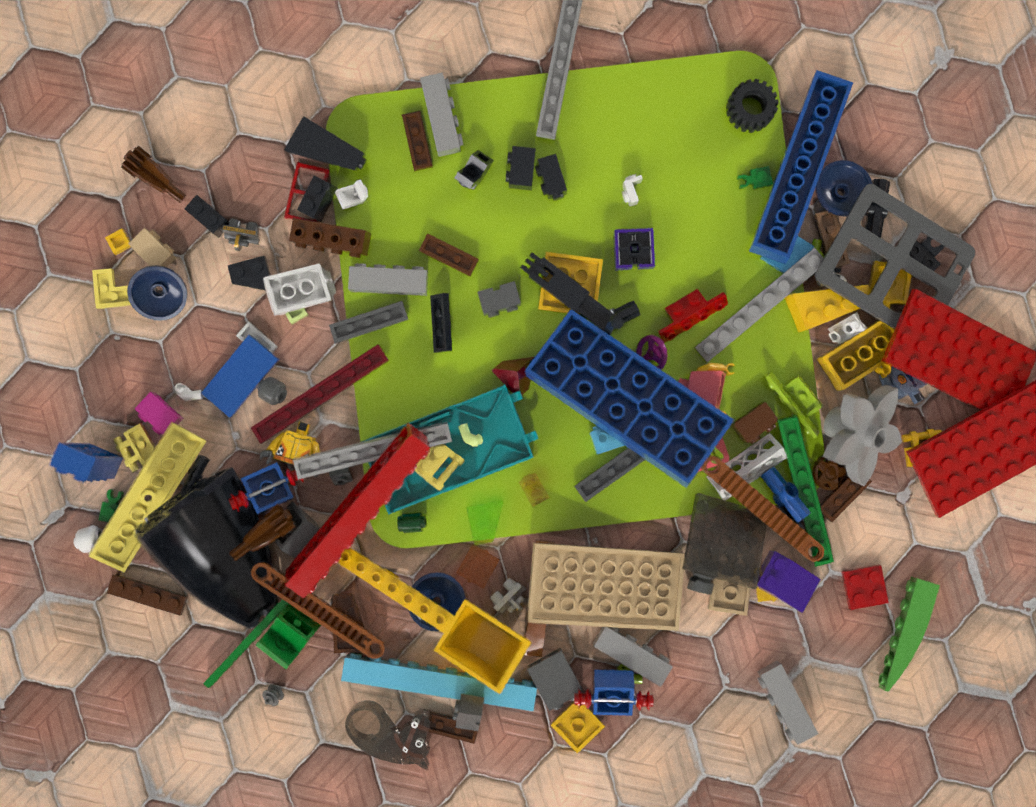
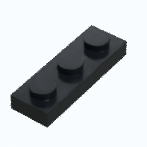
[430,293,452,353]

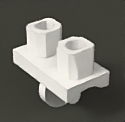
[828,312,867,345]
[490,578,526,614]

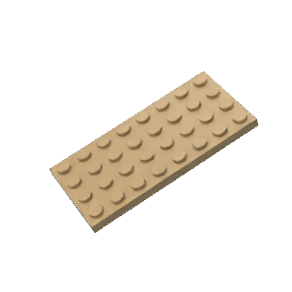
[527,543,685,631]

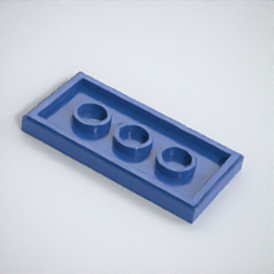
[201,335,280,418]

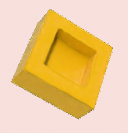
[105,228,131,255]

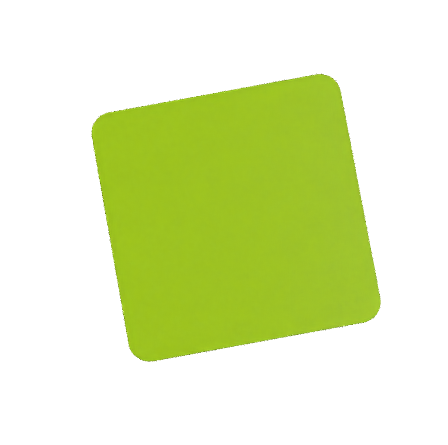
[326,51,826,548]

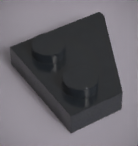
[227,256,271,291]

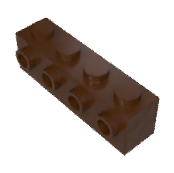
[289,218,371,258]

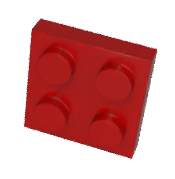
[841,564,889,610]

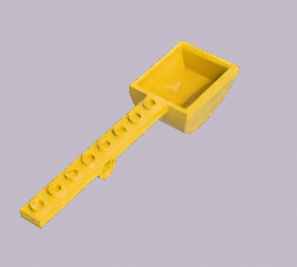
[338,547,532,694]

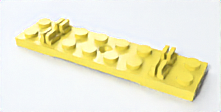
[88,421,206,572]

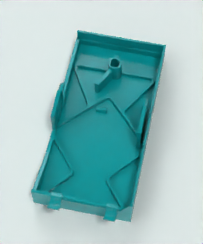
[361,385,539,515]

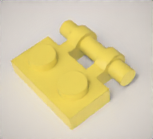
[113,423,156,473]

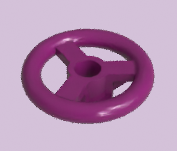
[636,335,668,370]

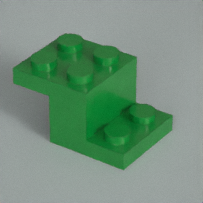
[255,604,321,669]

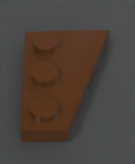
[332,593,373,653]

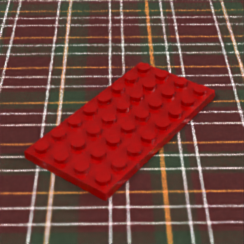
[881,289,1036,410]
[906,380,1036,518]

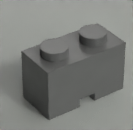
[478,281,521,318]
[453,694,484,731]

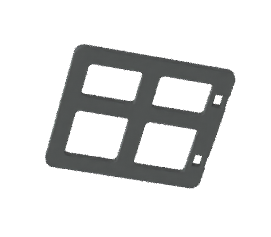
[815,184,975,329]

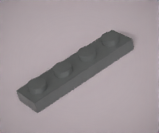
[329,301,409,344]
[574,448,645,502]

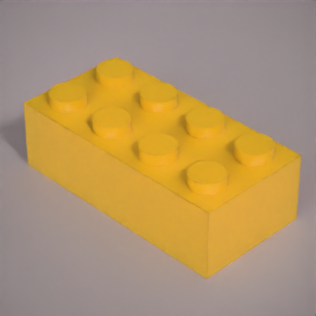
[817,320,895,391]

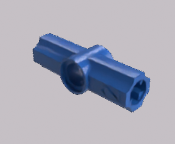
[761,467,811,523]

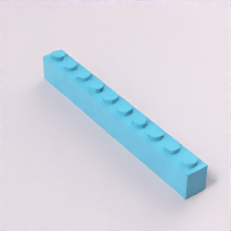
[341,652,537,711]

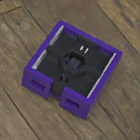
[613,228,655,270]

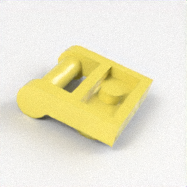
[415,444,465,491]

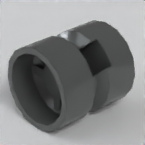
[687,562,718,595]

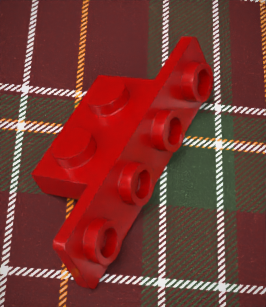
[658,289,728,343]

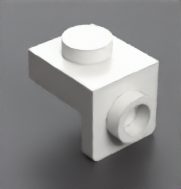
[622,174,643,207]
[335,180,368,209]

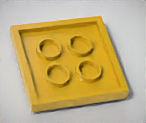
[538,252,603,315]

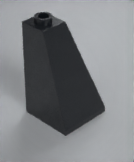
[284,116,367,171]

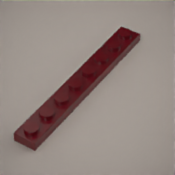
[251,344,390,444]

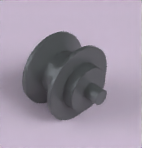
[262,684,284,706]

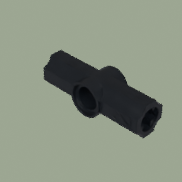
[865,179,890,238]

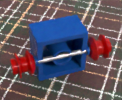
[228,462,304,515]
[574,670,654,716]

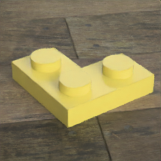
[92,268,132,309]

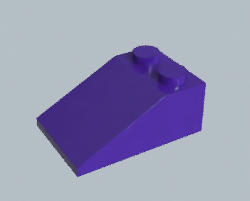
[752,551,821,613]

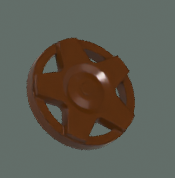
[813,455,846,490]

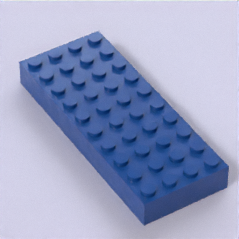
[525,309,734,488]

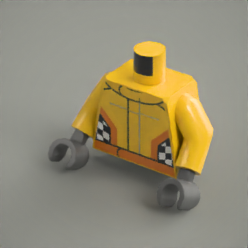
[260,421,321,477]

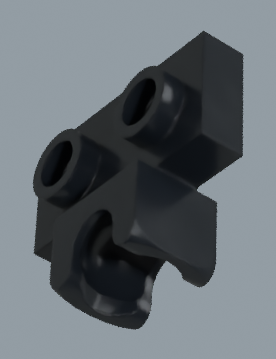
[909,236,944,271]

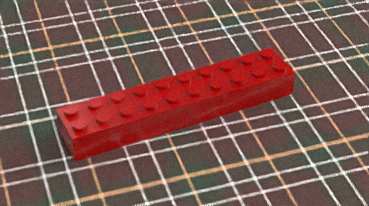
[285,422,430,598]

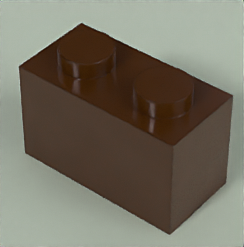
[731,402,778,444]

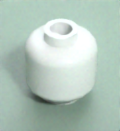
[73,525,103,553]

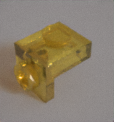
[519,473,549,507]

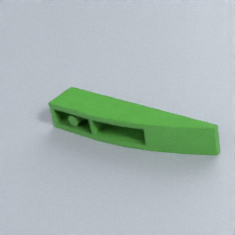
[878,576,940,692]

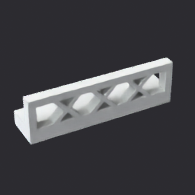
[707,433,787,501]

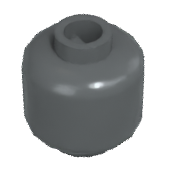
[257,377,287,405]

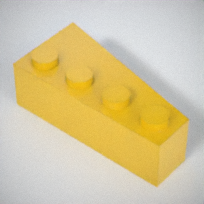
[785,285,871,333]

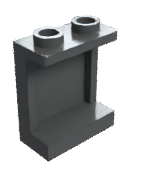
[527,648,583,711]

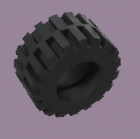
[726,79,779,133]

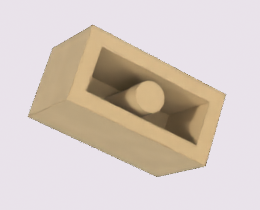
[128,228,176,267]

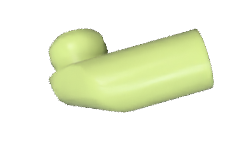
[458,423,483,447]

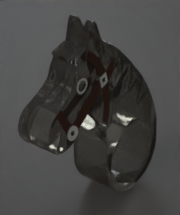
[345,700,432,770]

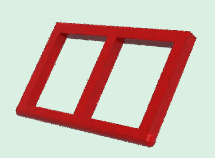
[284,162,330,222]

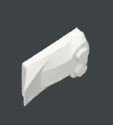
[263,263,336,316]

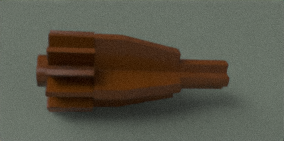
[121,146,187,203]
[229,504,295,561]

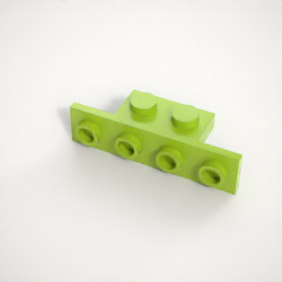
[766,371,823,438]

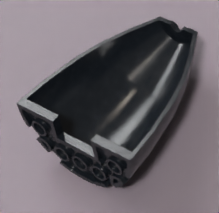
[134,467,278,629]

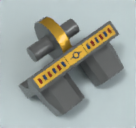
[222,218,260,251]

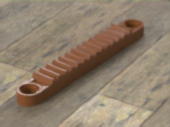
[701,455,824,562]
[251,562,385,659]

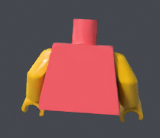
[679,363,735,415]

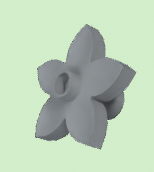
[823,385,902,486]

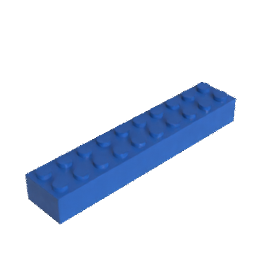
[749,70,853,264]

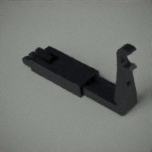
[520,252,625,335]

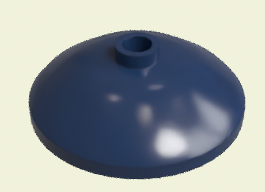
[815,160,873,217]
[127,265,187,321]
[409,572,466,631]

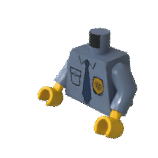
[875,363,927,405]

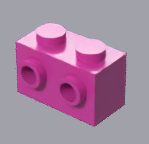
[135,392,184,435]

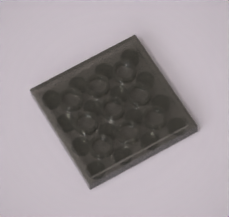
[682,493,767,589]

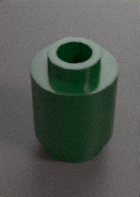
[397,512,427,533]

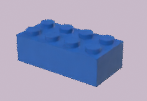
[49,443,123,483]

